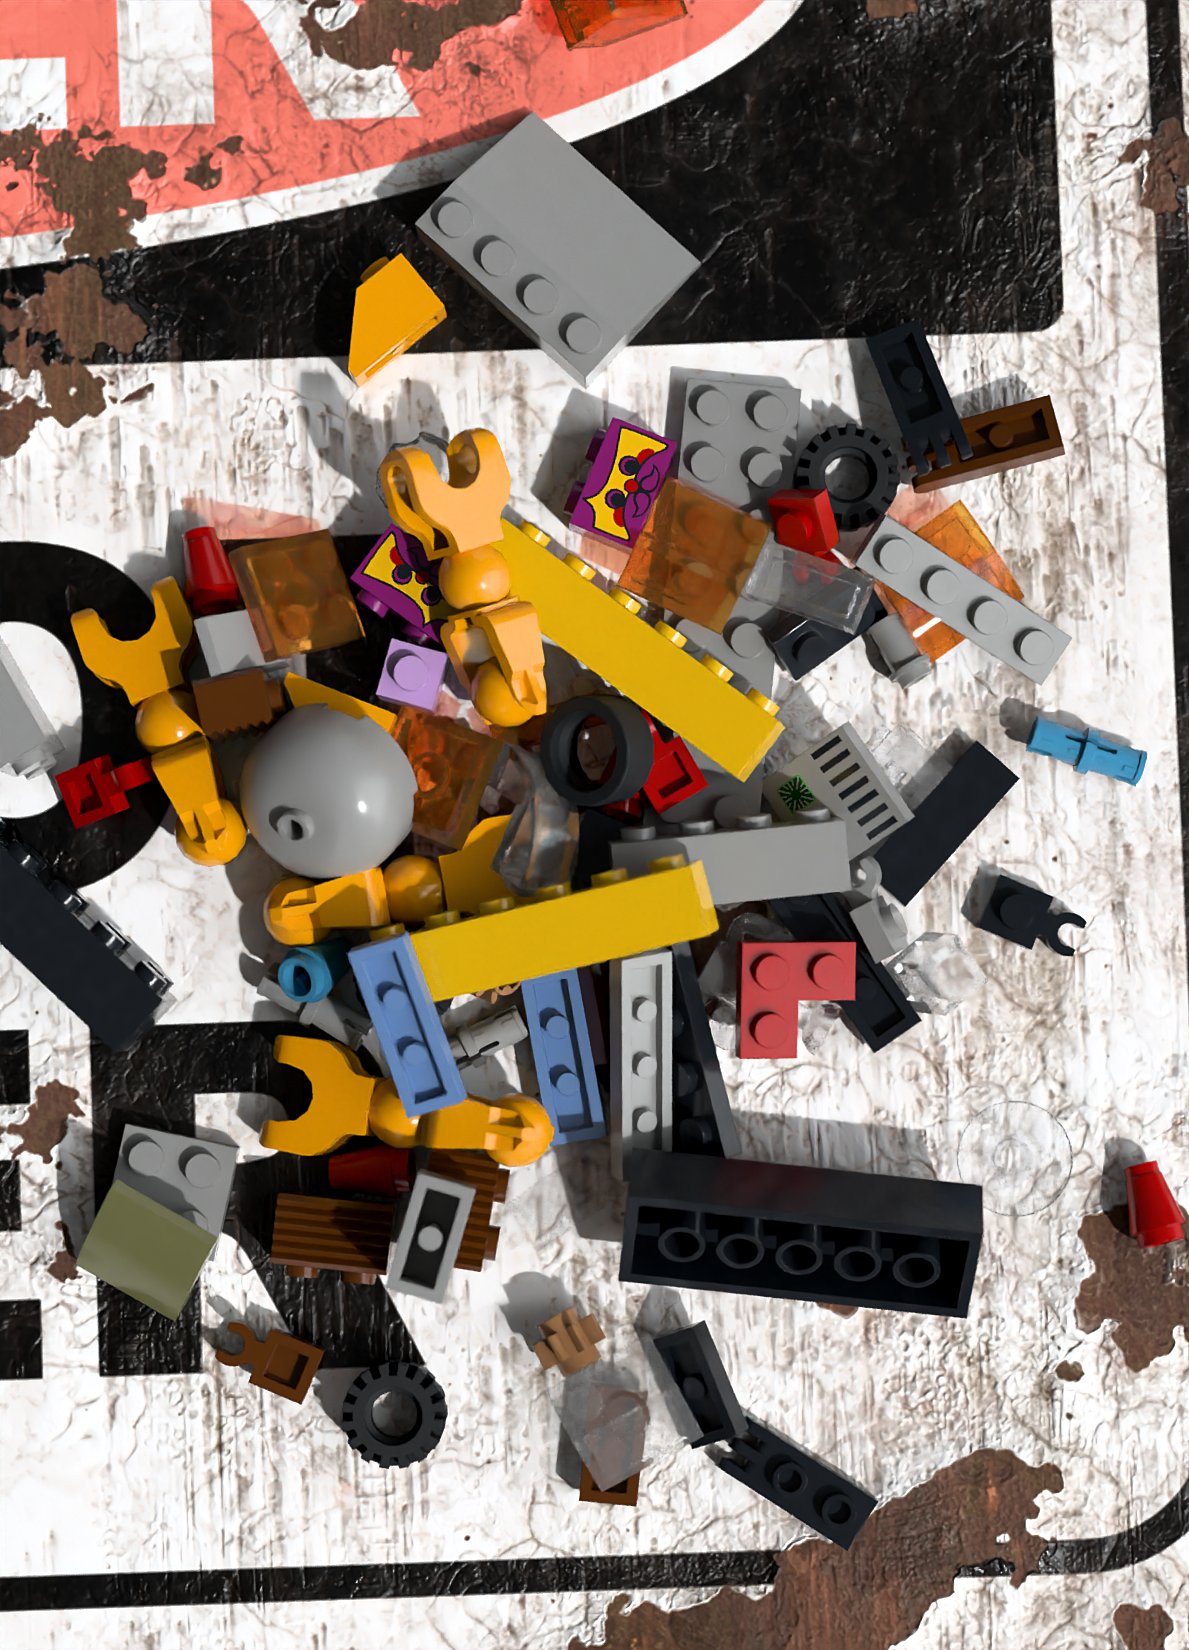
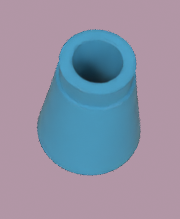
[278,937,354,1003]

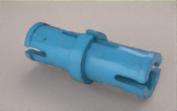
[1026,716,1147,787]

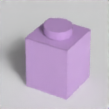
[376,638,451,715]

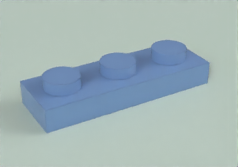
[347,931,467,1118]
[521,968,608,1146]

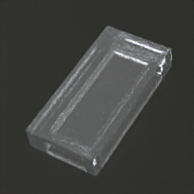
[745,540,876,635]
[505,1139,628,1252]

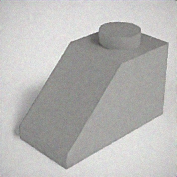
[194,606,294,677]

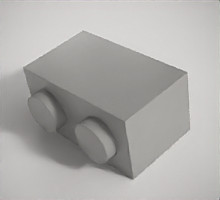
[385,1169,477,1305]

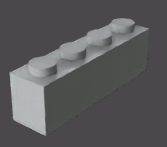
[608,807,852,905]

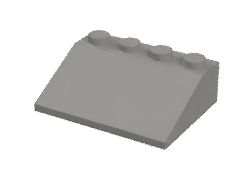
[415,112,701,389]

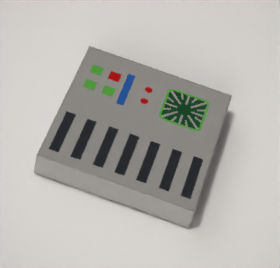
[762,721,915,861]

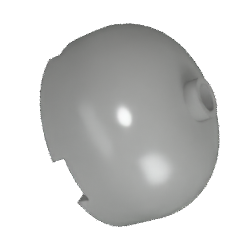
[240,703,418,881]

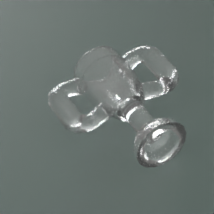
[698,913,842,1056]

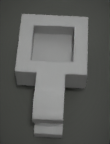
[840,856,908,963]

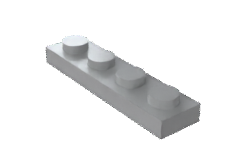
[850,514,1072,686]
[610,947,672,1182]

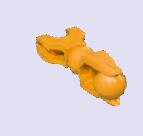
[380,427,547,727]
[71,576,248,867]
[263,812,546,948]
[259,1035,554,1167]

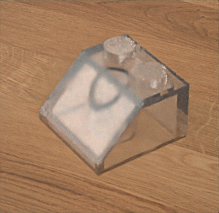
[545,1332,704,1492]

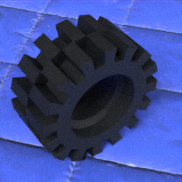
[794,423,900,532]
[341,1359,448,1469]

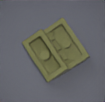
[75,1179,218,1322]

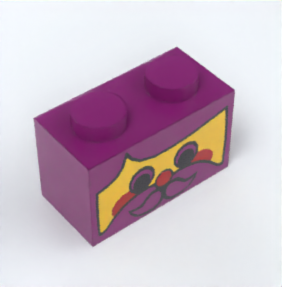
[563,417,677,556]
[350,523,459,652]

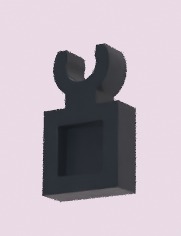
[976,874,1087,956]

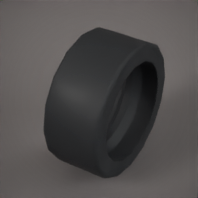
[540,694,654,807]

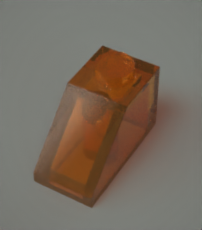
[550,0,688,49]

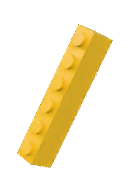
[489,517,785,783]
[368,853,719,1002]

